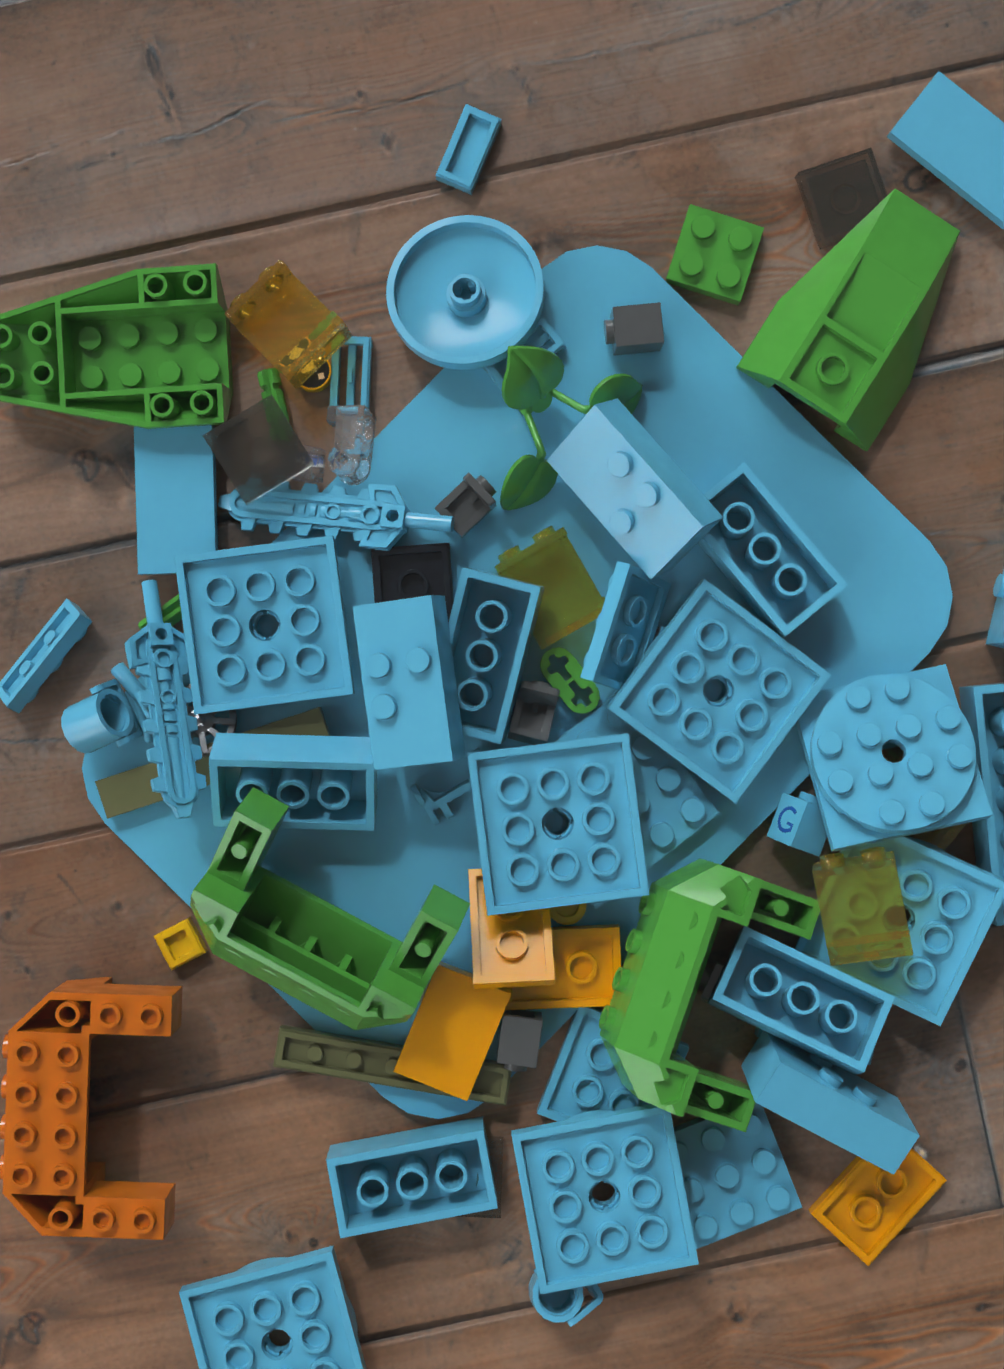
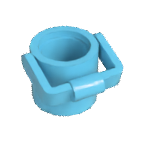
[61,679,143,754]
[529,1268,603,1327]

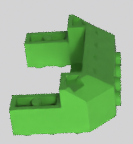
[190,787,470,1030]
[599,858,823,1132]

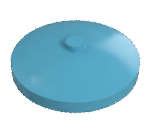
[386,215,545,370]

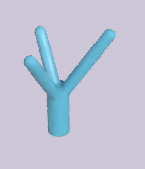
[111,662,193,744]

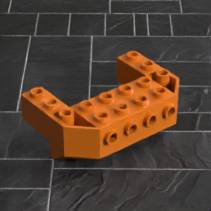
[0,977,183,1240]

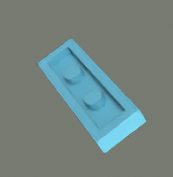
[0,598,92,713]

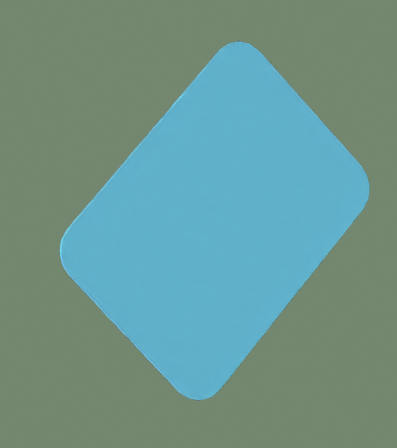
[82,245,953,1119]

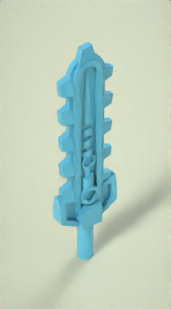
[218,477,454,551]
[124,580,207,819]

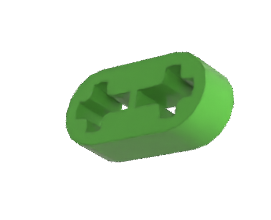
[540,647,600,714]

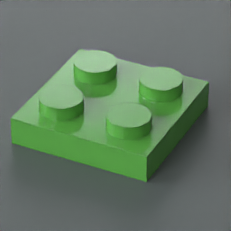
[665,204,764,306]

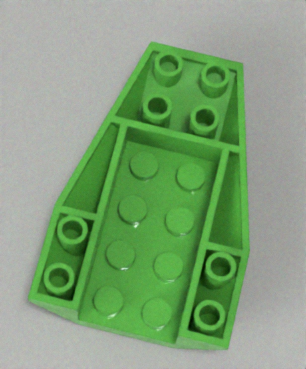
[736,189,960,451]
[0,263,233,429]

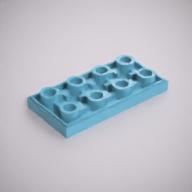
[887,71,1004,230]
[134,425,218,575]

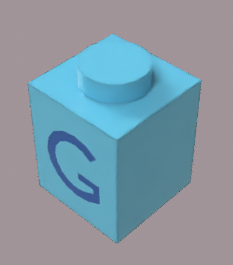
[767,791,827,856]

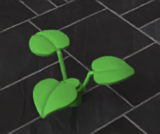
[500,346,643,510]

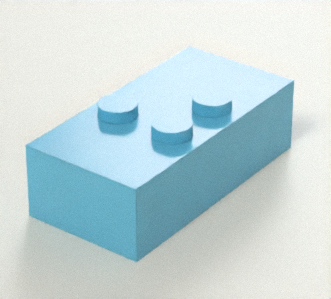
[547,398,723,579]
[698,462,848,638]
[448,567,545,744]
[352,595,466,770]
[209,733,377,831]
[708,926,895,1075]
[741,1031,920,1175]
[326,1116,498,1238]

